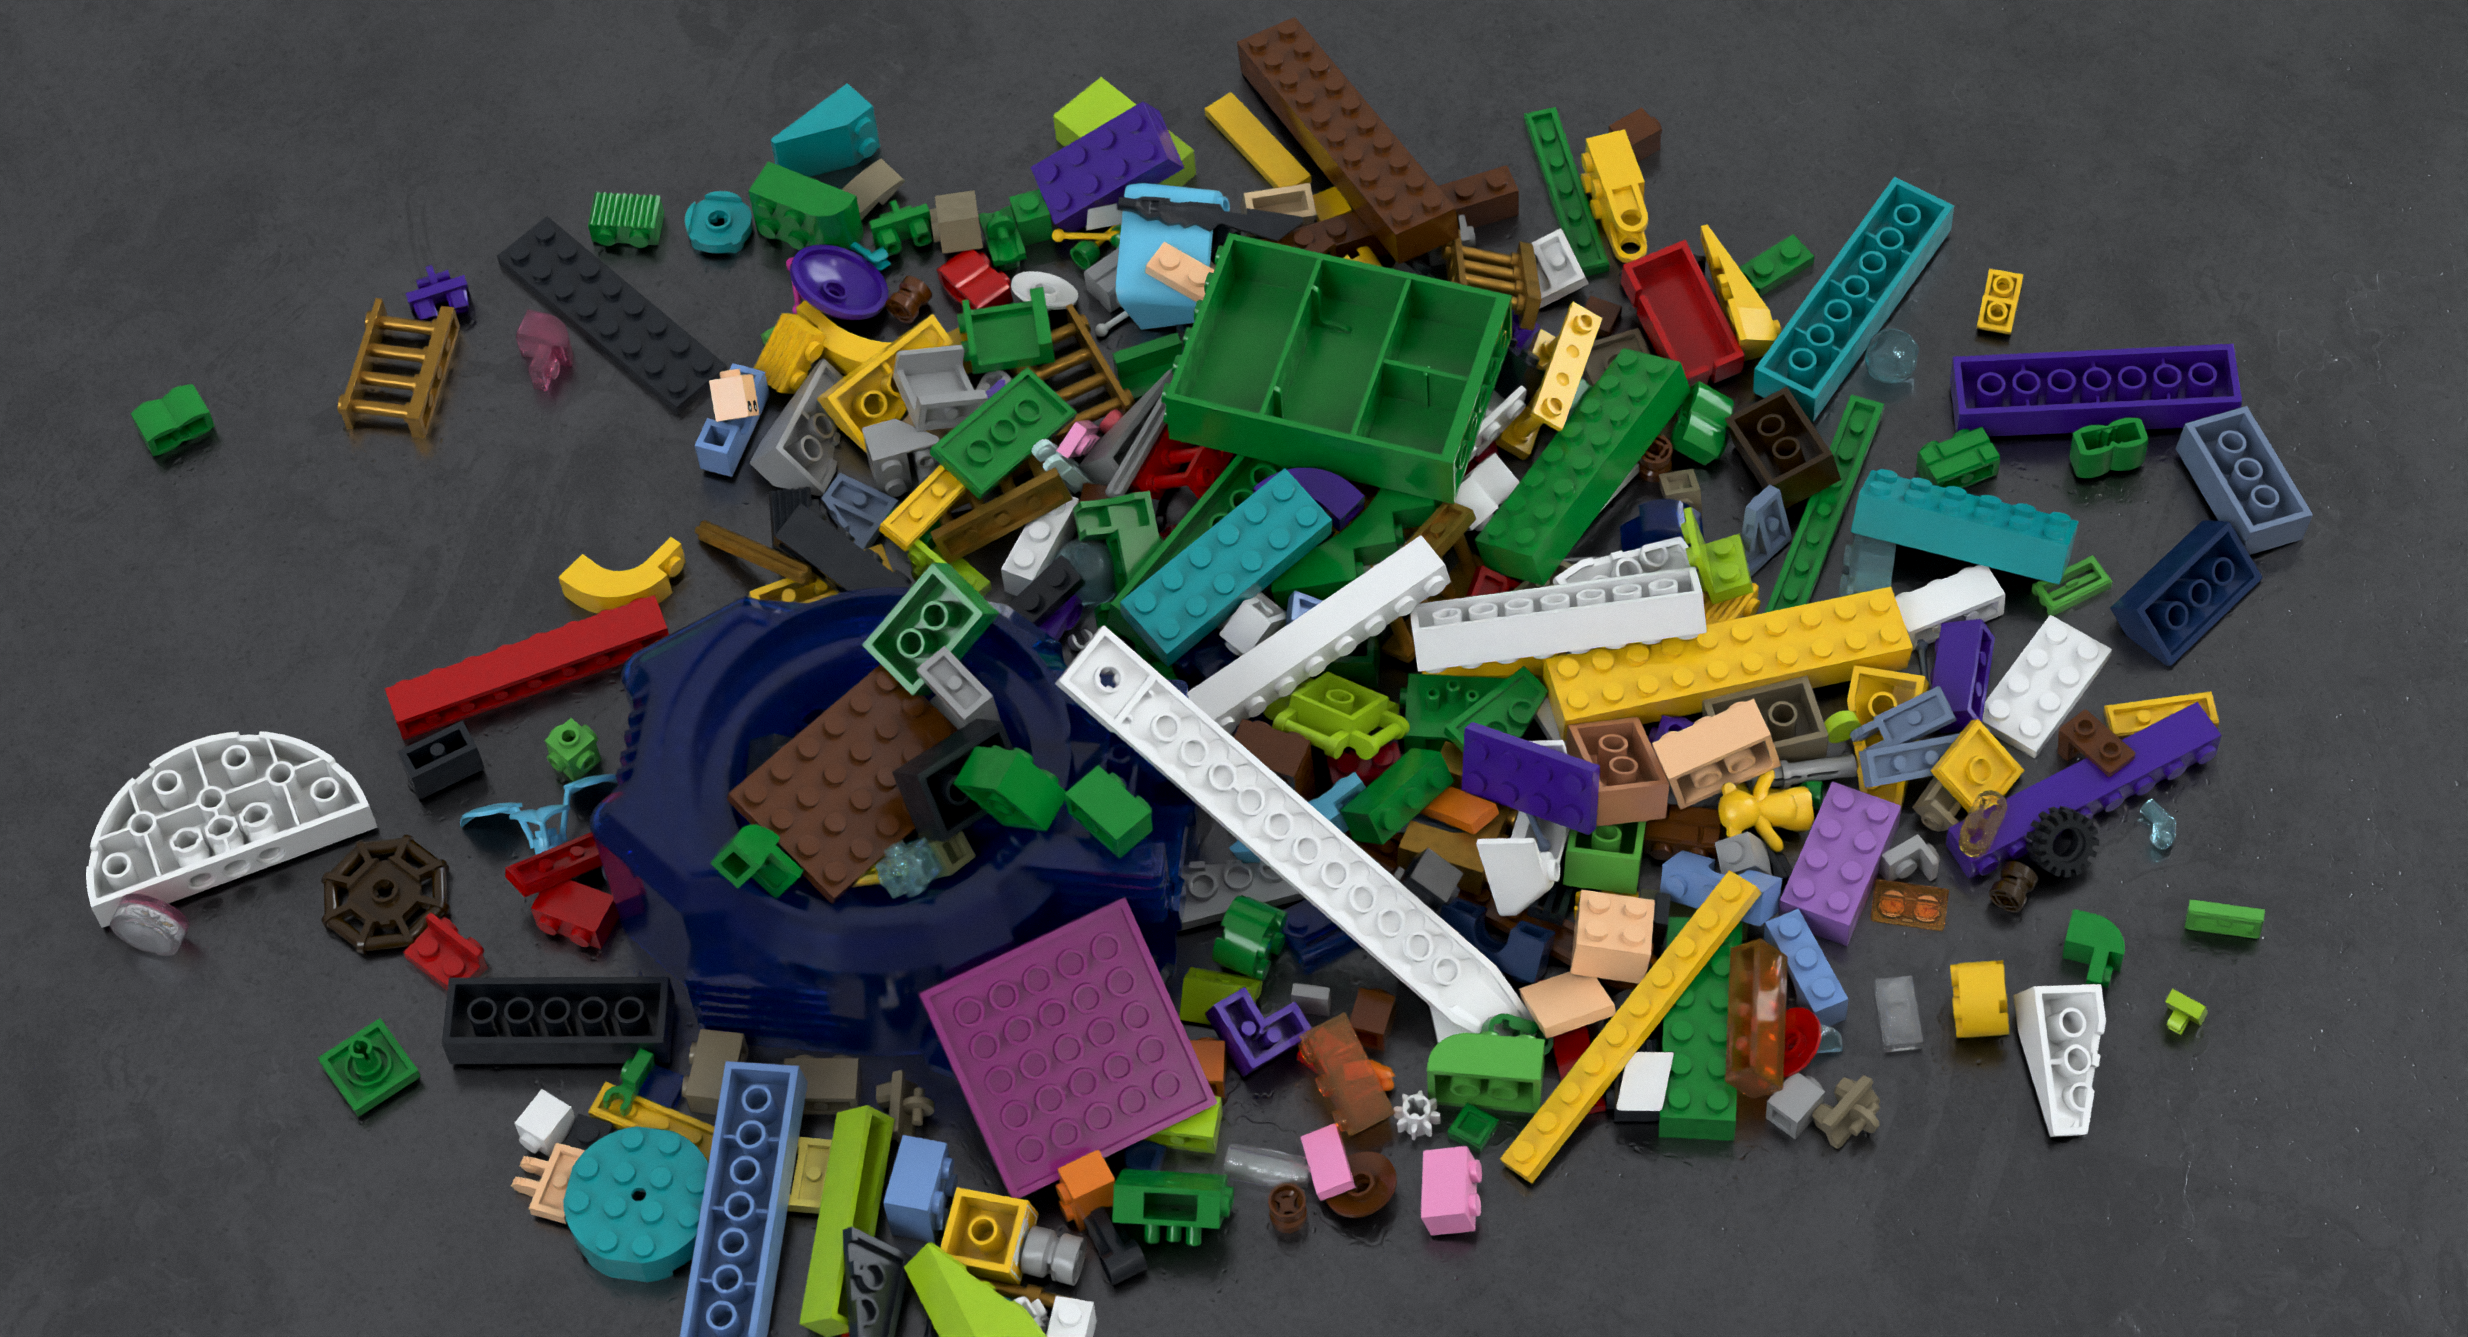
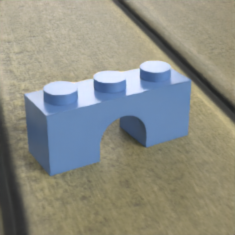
[694,363,770,477]
[1660,850,1782,926]
[1763,909,1848,1029]

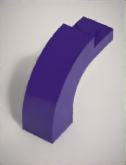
[1253,468,1365,532]

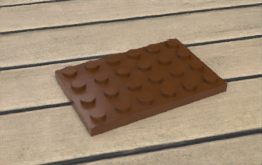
[726,664,958,904]

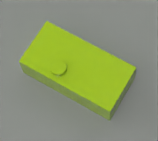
[1053,77,1196,187]

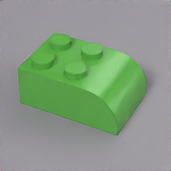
[1563,821,1647,895]
[1427,1031,1545,1113]

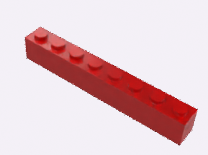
[385,595,672,740]

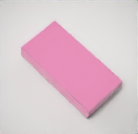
[1301,1123,1356,1201]

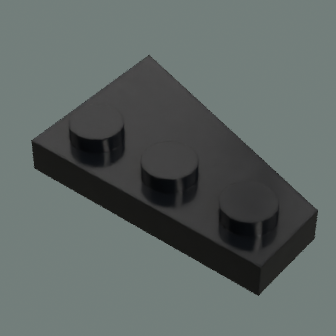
[843,1226,912,1337]

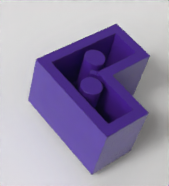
[1205,987,1315,1077]

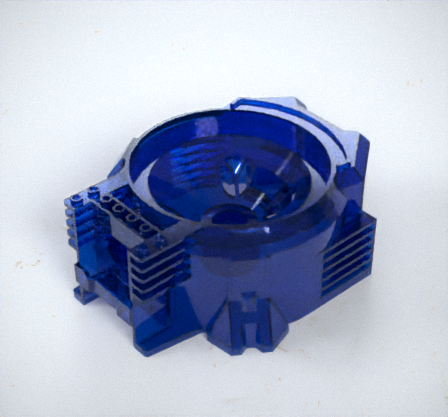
[590,587,1199,1080]

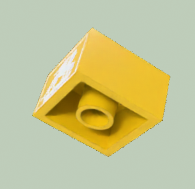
[940,1187,1039,1286]

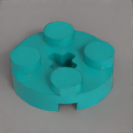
[685,191,753,253]

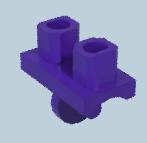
[406,265,470,322]

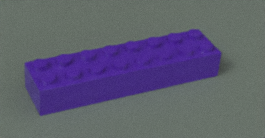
[1950,344,2242,437]

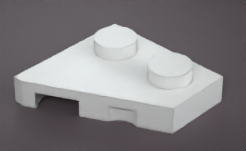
[1531,228,1589,309]

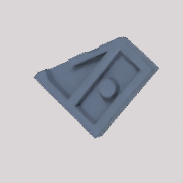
[821,473,899,550]
[1741,484,1792,577]

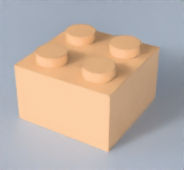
[1570,890,1655,984]

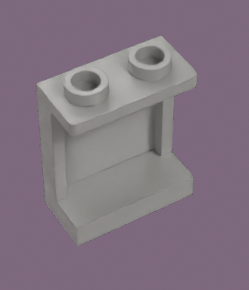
[893,345,988,431]
[916,646,1001,730]

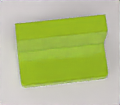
[1179,967,1263,1025]

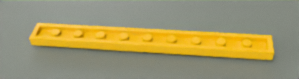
[1500,870,1761,1184]

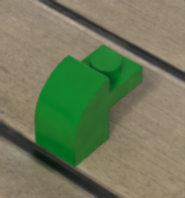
[710,825,804,899]
[2062,909,2125,988]

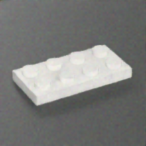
[1982,615,2112,759]

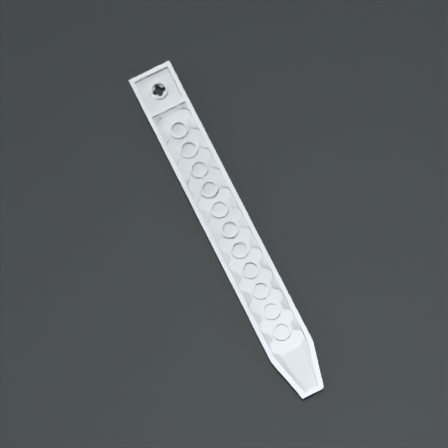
[1055,625,1537,1037]

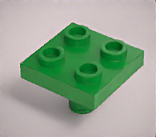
[317,1018,421,1117]

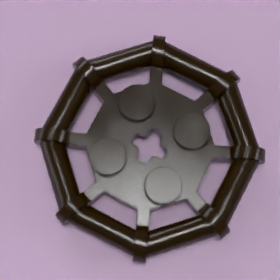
[321,834,450,954]

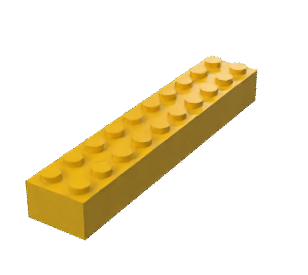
[1542,587,1913,741]

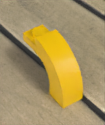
[558,537,686,614]

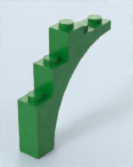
[1271,488,1443,609]

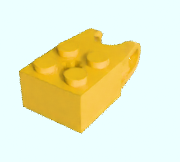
[1581,129,1648,263]

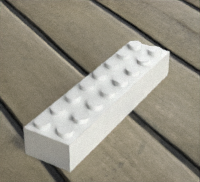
[1410,567,1707,673]

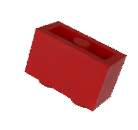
[531,879,621,949]

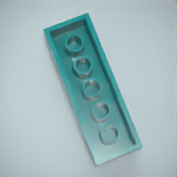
[1120,468,1332,667]
[1851,469,2079,585]

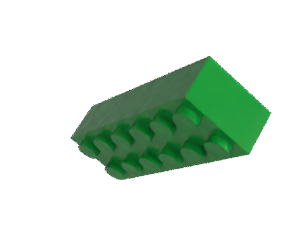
[1659,917,1742,1141]

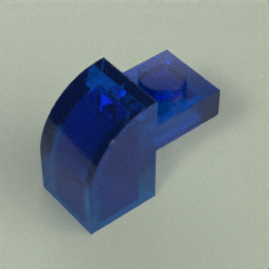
[1620,499,1705,552]

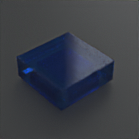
[637,1065,684,1109]

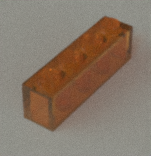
[1725,938,1788,1099]

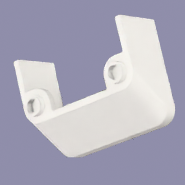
[1476,740,1570,916]

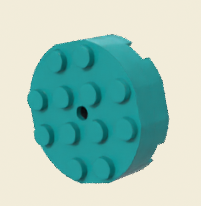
[563,1126,708,1282]

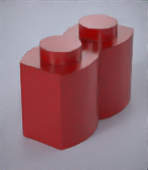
[937,249,1013,310]

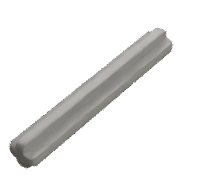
[1105,395,1166,498]

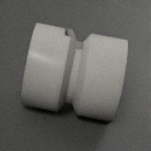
[1021,1225,1087,1286]

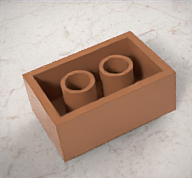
[1566,717,1669,826]

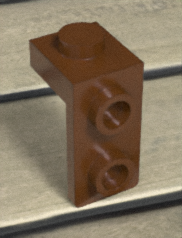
[2058,709,2135,777]

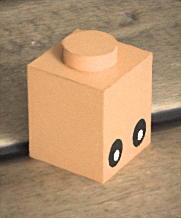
[709,369,760,422]

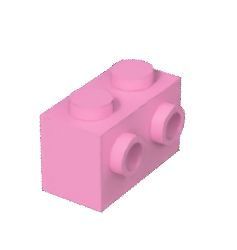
[1421,1146,1482,1236]

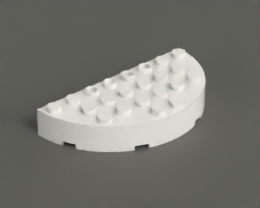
[86,732,378,928]

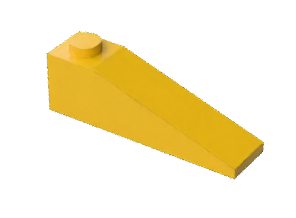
[1700,225,1782,361]
[816,314,953,453]
[1847,665,1930,814]

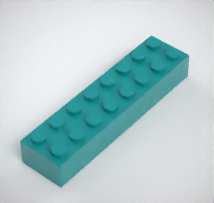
[1753,177,1954,422]

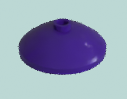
[790,244,888,320]

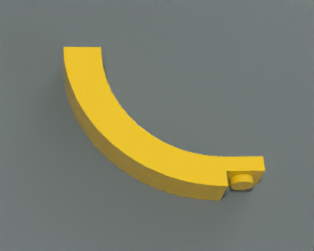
[796,300,973,375]

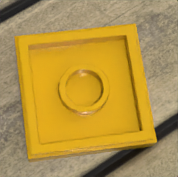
[1931,719,2024,816]

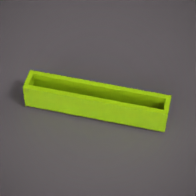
[799,1105,895,1337]

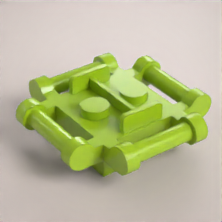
[1263,672,1410,760]

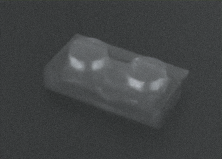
[1874,976,1923,1052]

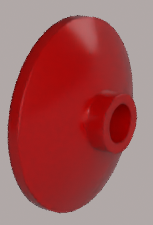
[1758,1007,1822,1078]

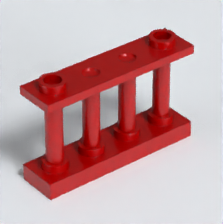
[1129,424,1233,501]

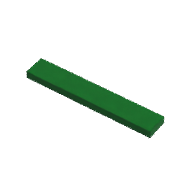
[1524,107,1610,277]

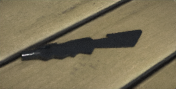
[1117,196,1303,242]

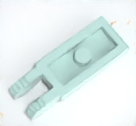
[1031,439,1094,494]

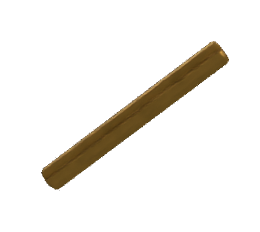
[695,520,815,585]

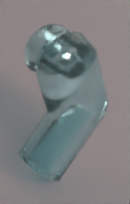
[2140,799,2177,849]

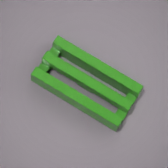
[2031,555,2112,616]
[2185,899,2265,939]

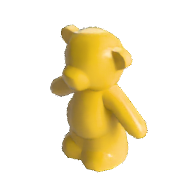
[1718,769,1814,852]

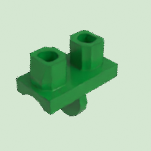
[869,200,932,256]
[978,206,1027,271]

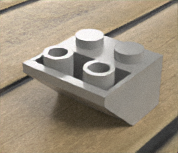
[862,419,940,497]

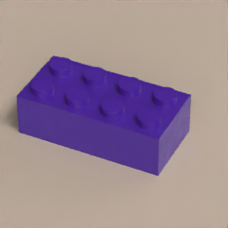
[1030,101,1184,232]

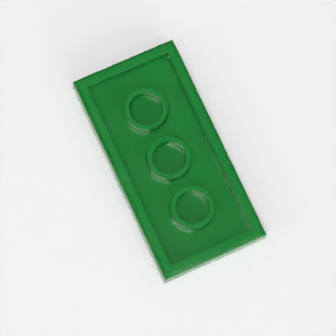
[929,367,1077,500]

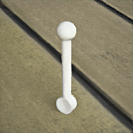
[1095,311,1129,337]

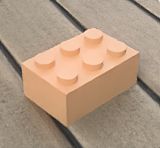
[1652,699,1781,810]

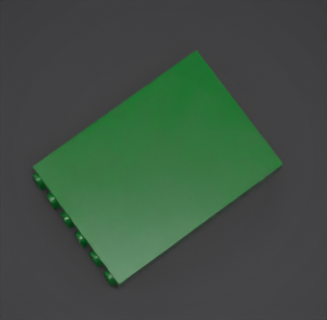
[1161,233,1512,504]

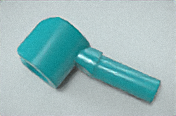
[850,242,891,271]

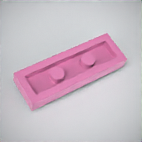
[1056,420,1100,459]

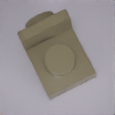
[1659,469,1703,525]

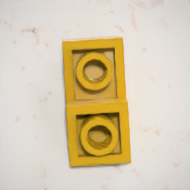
[1976,268,2023,335]

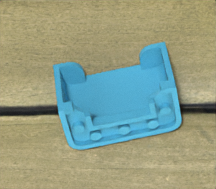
[1116,183,1230,330]

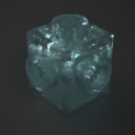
[875,837,943,899]

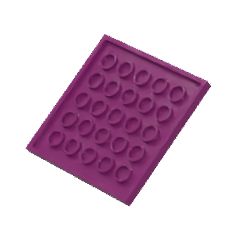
[918,897,1218,1199]

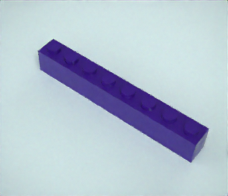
[1945,702,2222,879]

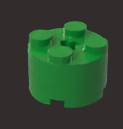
[1212,895,1288,981]

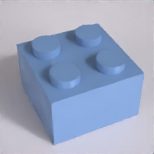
[883,1135,958,1243]

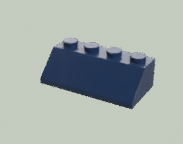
[2110,520,2263,666]

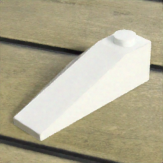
[1553,536,1698,585]
[2013,984,2106,1137]

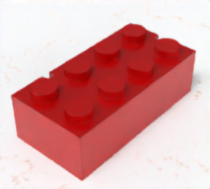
[1621,240,1745,387]

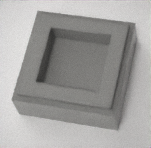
[1291,983,1331,1017]

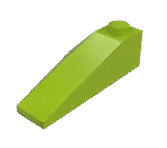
[904,1242,1047,1337]

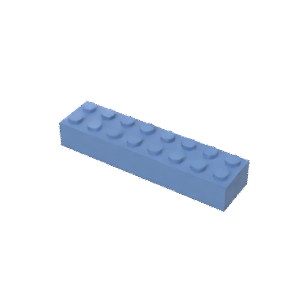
[680,1061,808,1337]

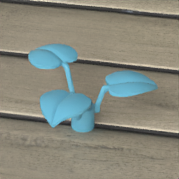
[460,774,627,855]

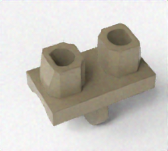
[876,1070,935,1144]
[1812,1075,1880,1149]

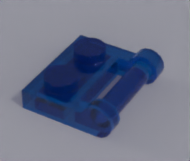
[1281,899,1354,969]

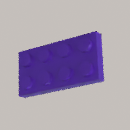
[1462,722,1600,835]

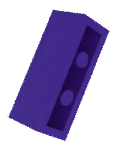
[1930,619,1995,733]

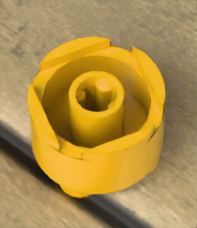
[1950,960,2010,1038]

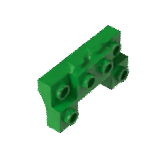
[1073,491,1164,641]

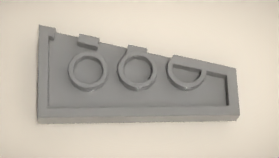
[1158,860,1306,931]

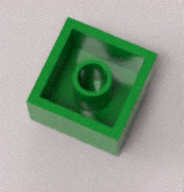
[953,745,1067,831]

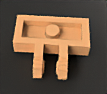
[511,1143,585,1224]

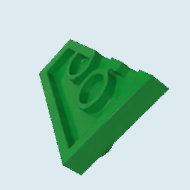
[1444,666,1549,752]

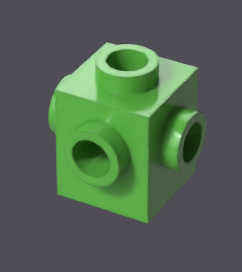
[544,718,601,782]

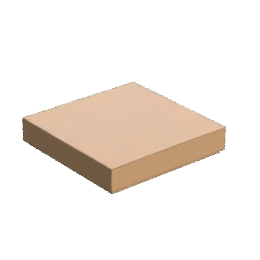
[1519,971,1616,1039]

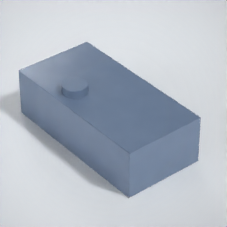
[2176,406,2313,555]

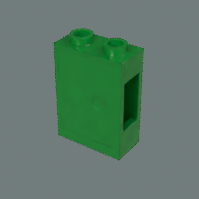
[1398,674,1507,754]
[1112,1169,1234,1246]

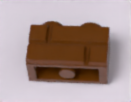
[1644,803,1722,862]

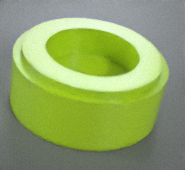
[1824,710,1861,743]

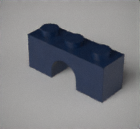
[1439,897,1556,983]

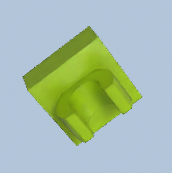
[2165,989,2208,1035]

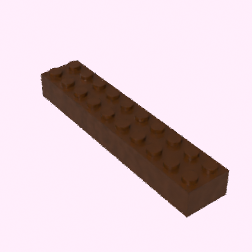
[1237,17,1459,264]

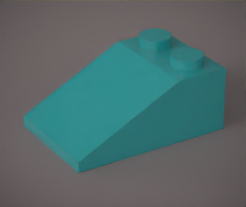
[770,83,880,177]

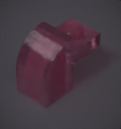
[516,309,574,391]

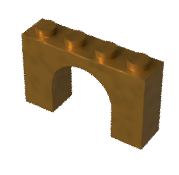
[1396,741,1519,895]

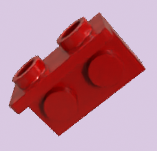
[403,912,488,991]

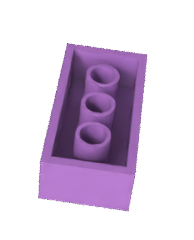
[1778,781,1901,946]

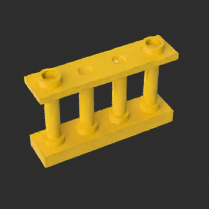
[1495,302,1602,460]

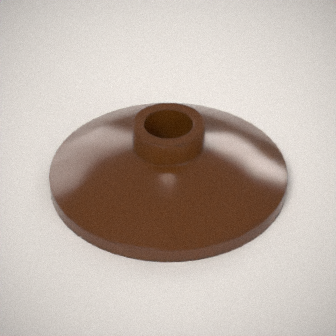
[1326,1151,1397,1218]

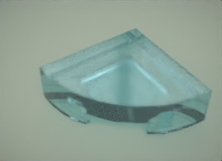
[1816,1025,1843,1053]

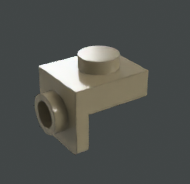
[1912,776,1961,832]

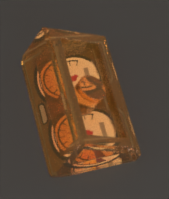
[1870,879,1949,931]

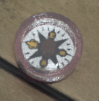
[110,894,190,956]

